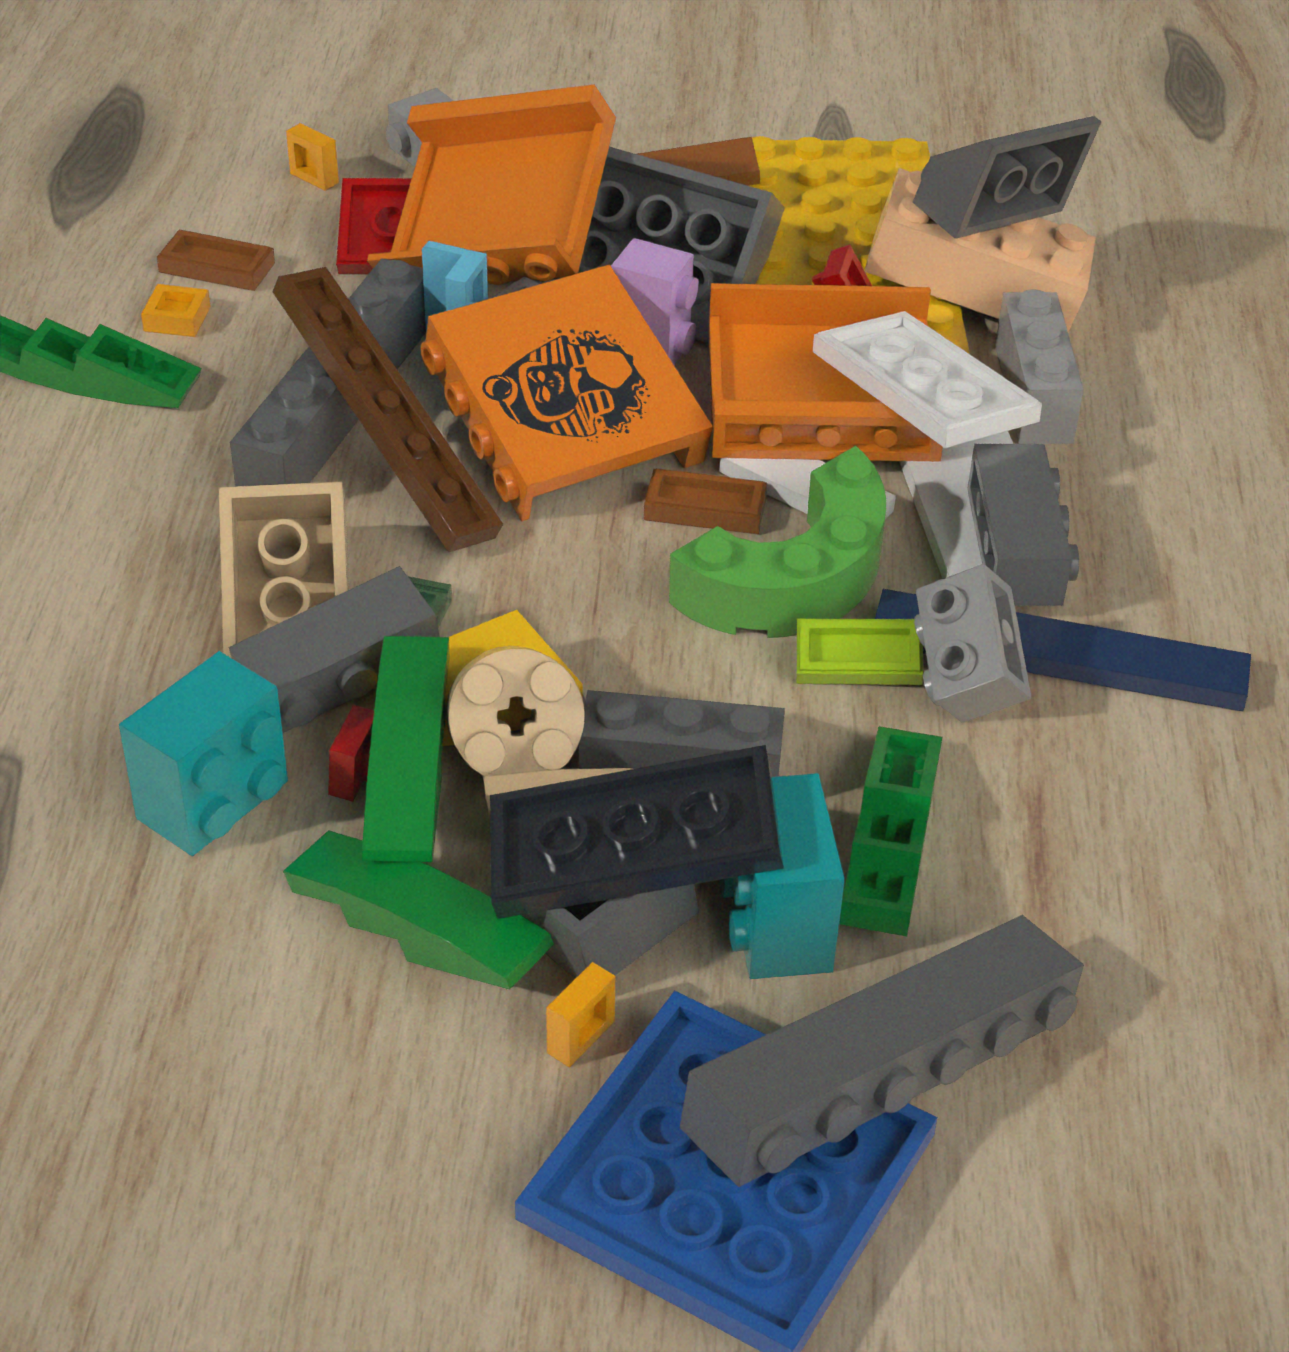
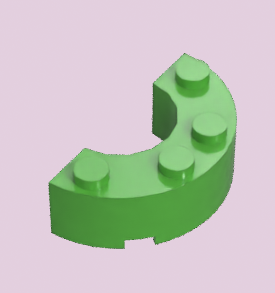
[669,446,886,638]

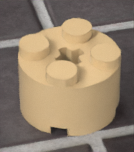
[446,646,584,776]

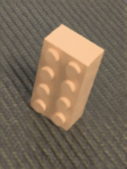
[864,168,1096,332]

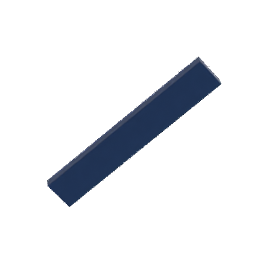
[875,588,1251,711]

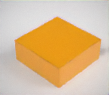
[286,123,339,191]
[141,284,211,337]
[546,962,616,1068]

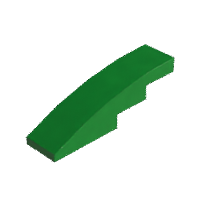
[0,315,202,408]
[362,636,450,862]
[839,726,943,937]
[283,830,554,990]

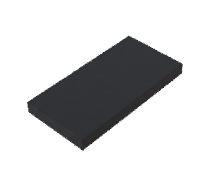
[490,745,784,919]

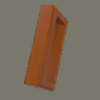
[157,229,275,291]
[644,468,767,534]

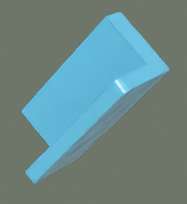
[422,241,488,333]

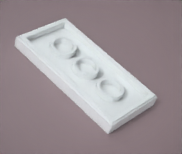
[813,311,1042,448]
[899,431,1013,579]

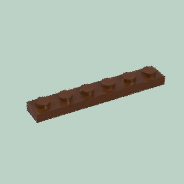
[272,267,503,552]

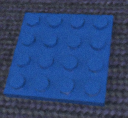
[515,990,938,1352]

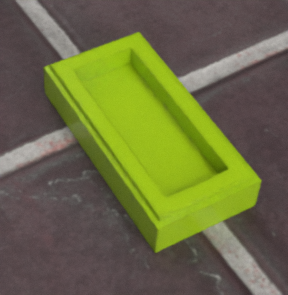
[796,619,923,685]

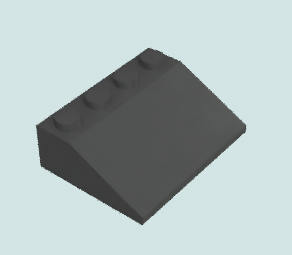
[533,146,785,344]

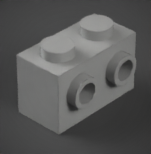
[914,564,1032,723]

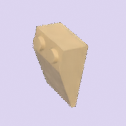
[219,482,349,658]

